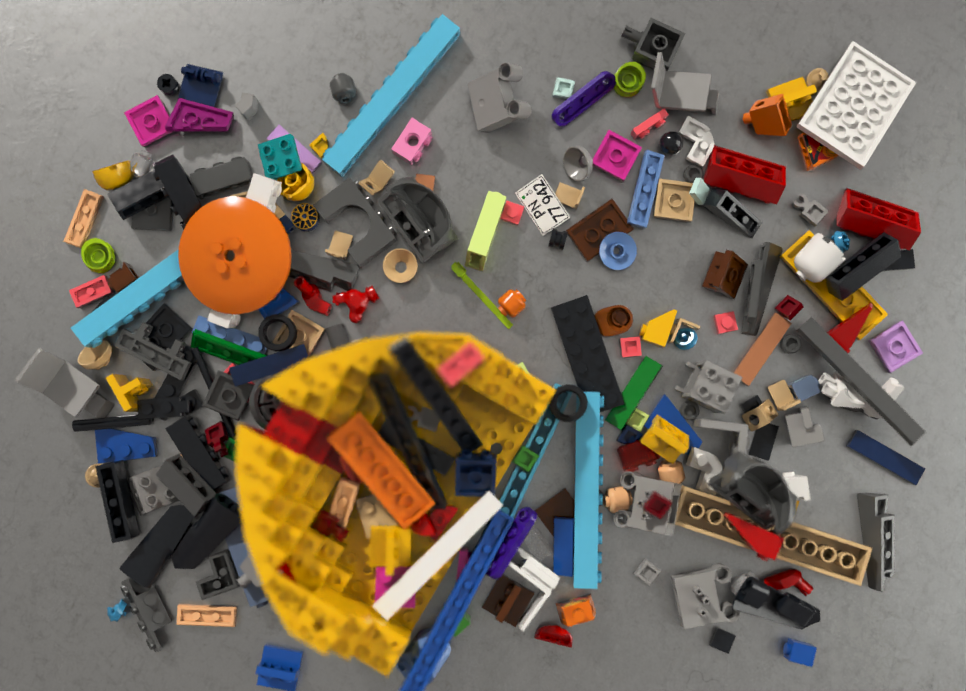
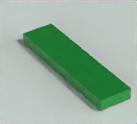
[191,329,267,365]
[605,356,663,431]

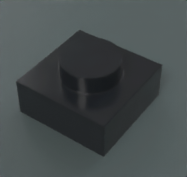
[181,389,204,415]

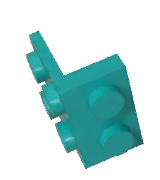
[258,134,302,180]

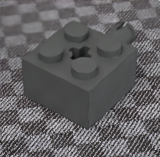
[621,18,685,71]

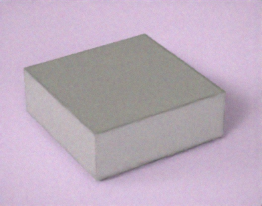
[634,559,661,587]

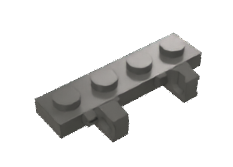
[114,322,192,380]

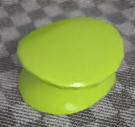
[614,62,646,97]
[81,238,115,273]

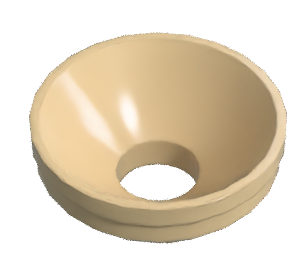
[383,248,418,283]
[78,339,112,370]

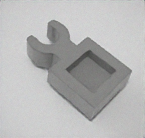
[792,193,829,227]
[408,406,440,432]

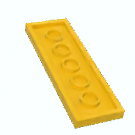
[779,230,888,340]

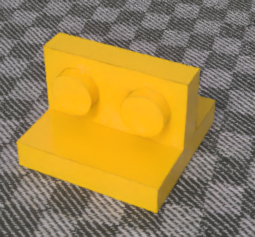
[766,76,817,122]
[106,374,153,412]
[640,414,689,464]
[370,526,411,576]

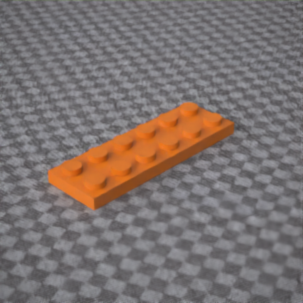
[327,411,435,530]

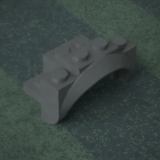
[377,177,458,263]
[708,451,797,534]

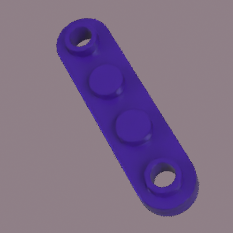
[552,71,616,126]
[486,507,537,579]

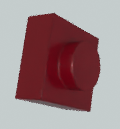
[775,295,804,321]
[643,491,672,519]

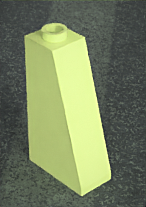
[465,191,506,271]

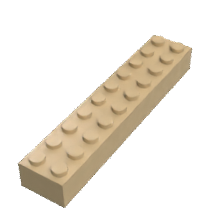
[675,485,872,586]

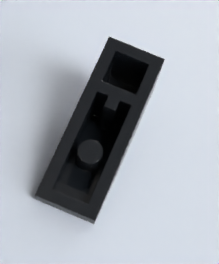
[704,189,763,238]

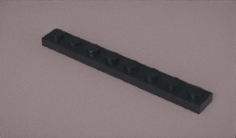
[389,336,483,451]
[367,372,448,509]

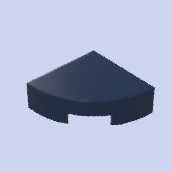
[616,425,643,444]

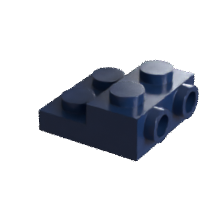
[455,450,497,497]

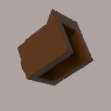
[108,262,139,293]

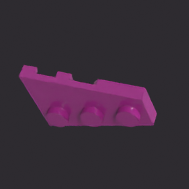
[165,98,234,131]

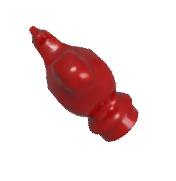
[332,286,380,323]

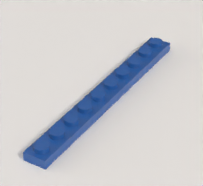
[399,510,515,691]

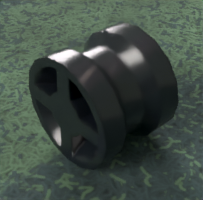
[157,74,180,97]
[548,228,568,250]

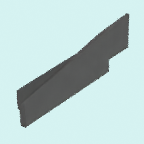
[741,242,783,336]
[288,250,359,292]
[857,493,895,592]

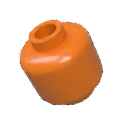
[498,289,526,318]

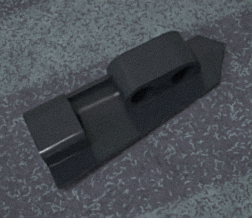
[171,493,242,569]
[120,505,194,588]
[732,576,820,630]

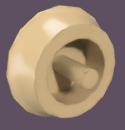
[806,68,829,92]
[85,464,102,488]

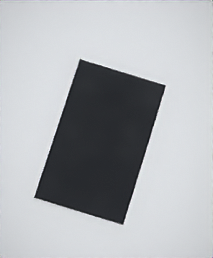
[749,421,779,461]

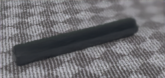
[72,414,152,432]

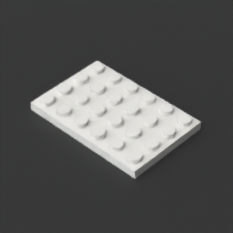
[796,41,916,170]

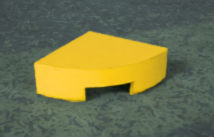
[309,133,329,159]

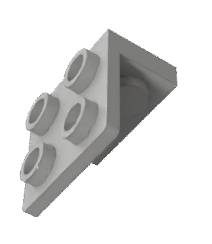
[128,466,179,516]

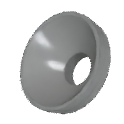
[563,146,593,181]

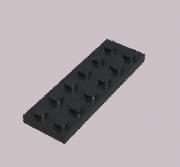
[551,295,625,412]

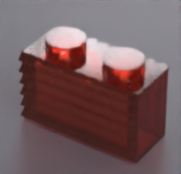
[614,439,660,472]

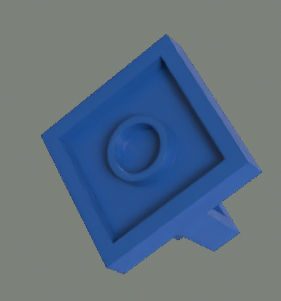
[255,644,304,691]

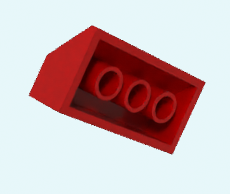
[704,145,786,205]
[837,188,921,251]

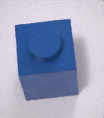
[783,638,817,667]

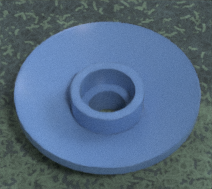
[599,232,637,270]

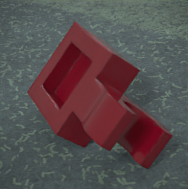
[205,421,229,457]
[312,509,350,543]

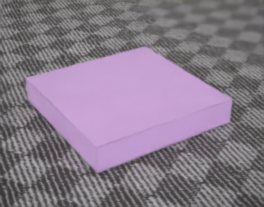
[868,321,923,373]

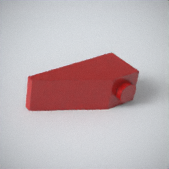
[827,302,873,353]
[723,512,785,561]

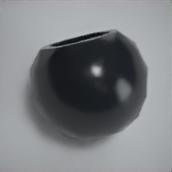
[659,131,683,155]

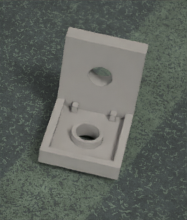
[693,419,750,457]

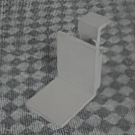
[651,52,719,114]
[15,348,114,418]

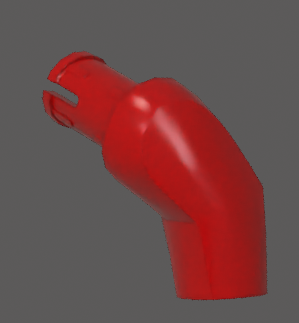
[294,276,332,316]
[764,569,813,596]

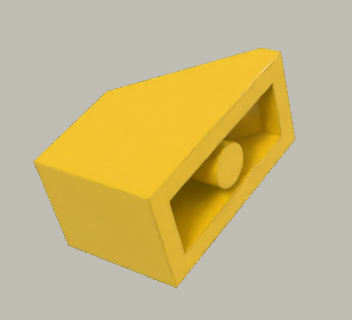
[639,309,677,348]

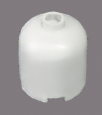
[794,233,846,283]

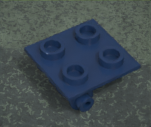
[178,64,224,107]

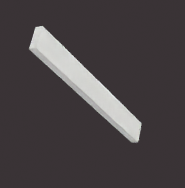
[373,491,503,620]

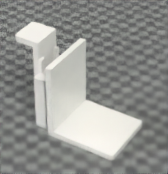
[509,547,560,631]

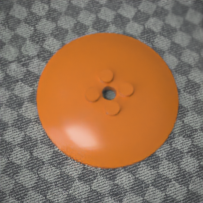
[178,197,292,314]

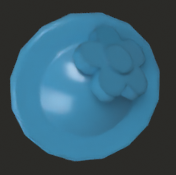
[831,231,850,253]
[674,328,698,350]
[107,599,127,622]

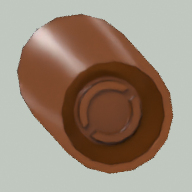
[595,305,633,337]

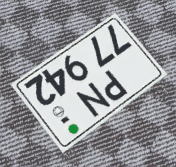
[515,174,570,236]

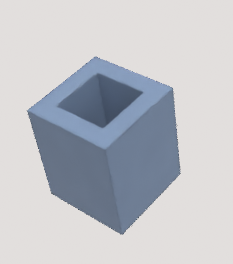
[787,375,820,401]

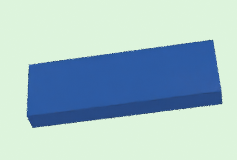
[553,517,575,577]

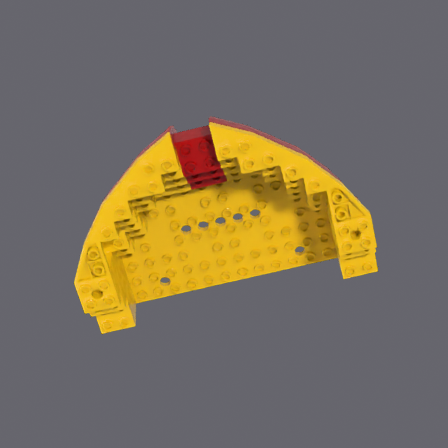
[236,333,556,677]

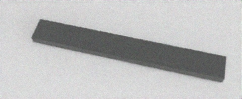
[796,317,926,446]

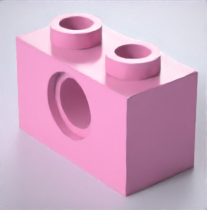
[391,118,433,166]

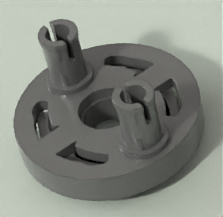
[249,373,283,429]

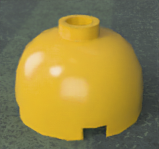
[92,160,134,190]
[277,163,314,201]

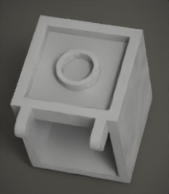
[675,360,742,413]

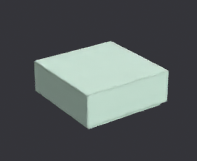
[553,77,575,100]
[689,178,710,205]

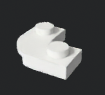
[678,116,715,168]
[686,447,722,496]

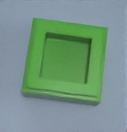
[512,445,539,472]

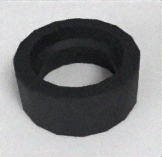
[258,314,297,351]
[549,384,587,422]

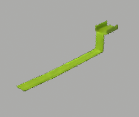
[451,262,513,329]

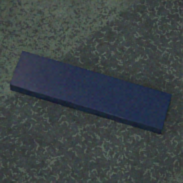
[229,344,309,386]
[847,430,925,485]

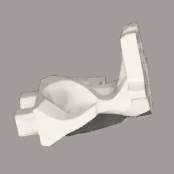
[818,372,904,420]

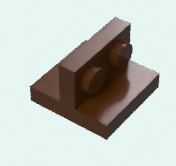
[702,250,748,299]
[482,574,535,627]

